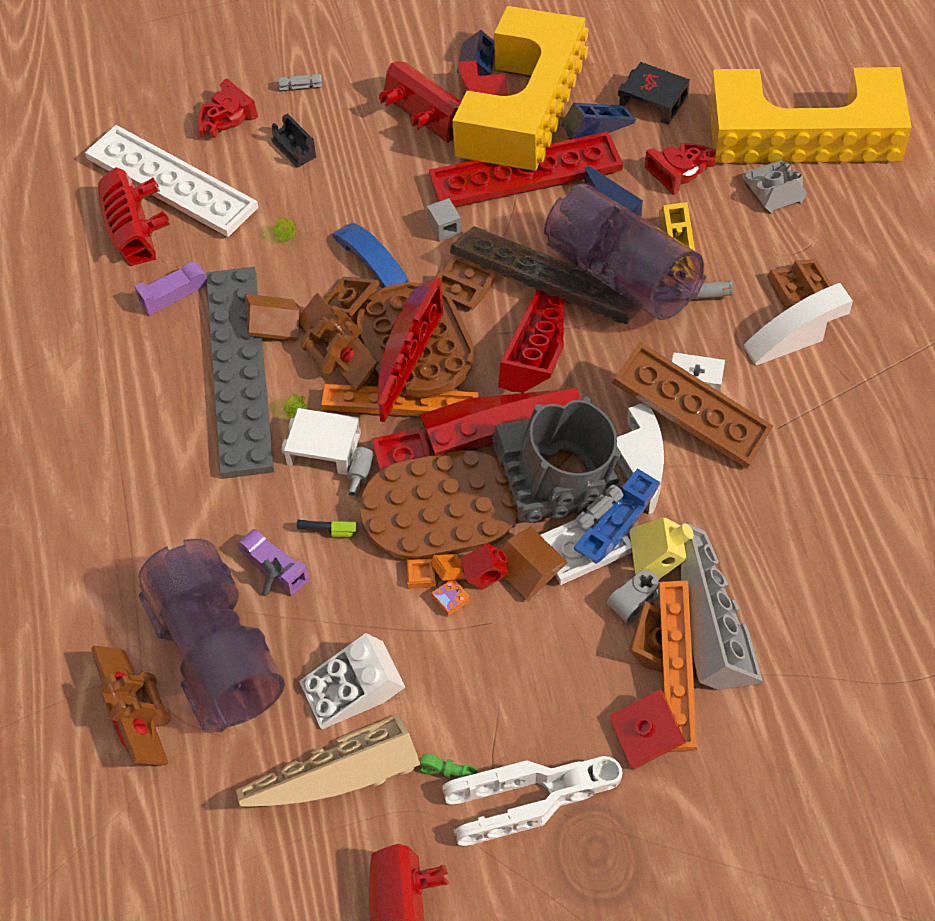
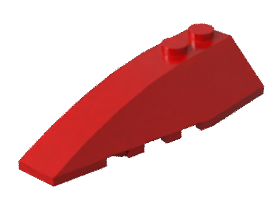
[378,277,444,422]
[498,283,564,393]
[420,388,581,456]

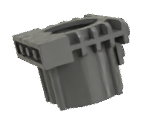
[492,397,622,523]

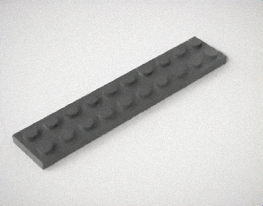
[206,266,274,479]

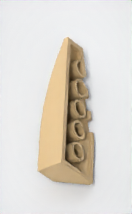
[236,714,420,807]

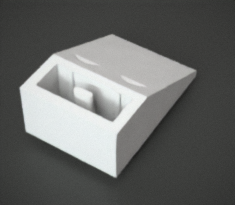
[299,633,405,729]

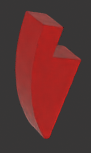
[458,60,509,96]

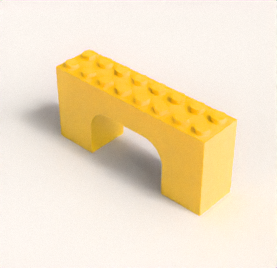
[453,6,588,171]
[709,67,912,163]

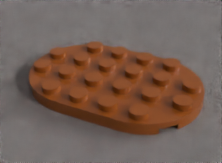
[357,282,474,398]
[360,450,518,561]

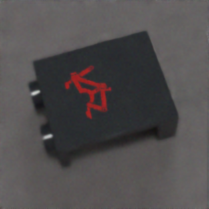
[618,62,690,125]

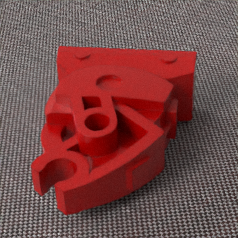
[198,78,258,138]
[644,143,716,195]

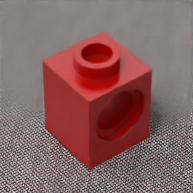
[460,543,509,590]

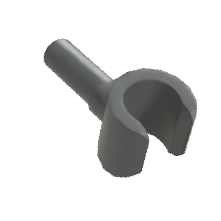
[262,557,284,595]

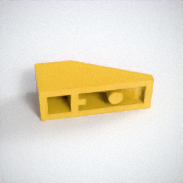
[659,202,699,278]

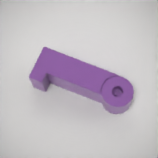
[135,262,208,316]
[237,529,309,596]

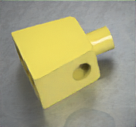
[629,518,694,580]

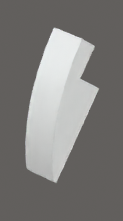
[744,283,853,366]
[616,403,664,514]

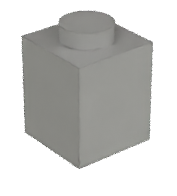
[427,198,461,242]

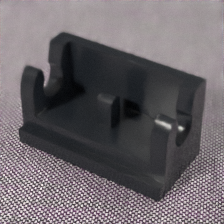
[271,113,316,168]

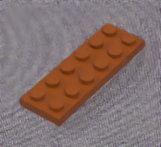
[612,342,773,469]

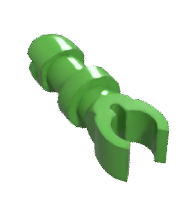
[419,753,478,778]

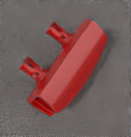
[379,61,462,143]
[98,167,170,266]
[369,844,449,921]

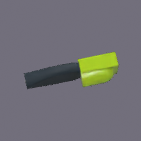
[297,519,358,538]

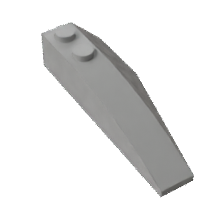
[681,523,763,690]

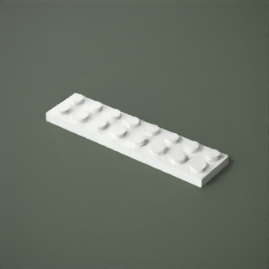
[85,125,258,237]

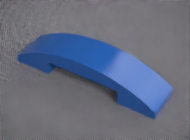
[332,222,409,288]
[574,468,660,564]

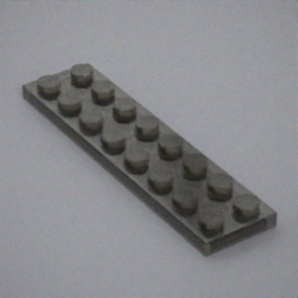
[450,226,648,325]

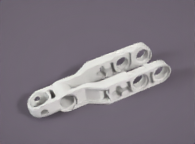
[442,756,622,846]

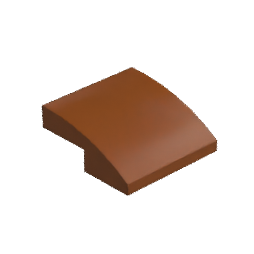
[436,254,498,310]
[767,259,832,309]

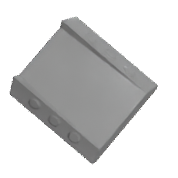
[742,160,808,214]

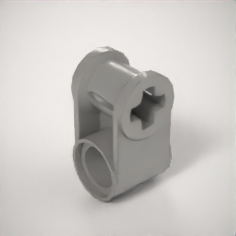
[607,570,659,624]

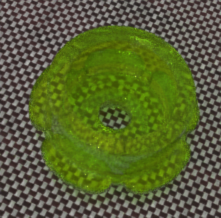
[273,218,296,241]
[283,394,307,418]

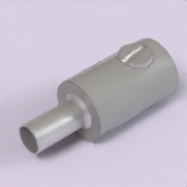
[347,447,374,497]

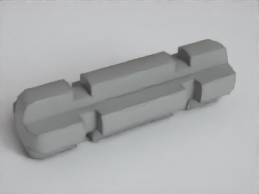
[278,74,322,91]
[576,485,623,530]

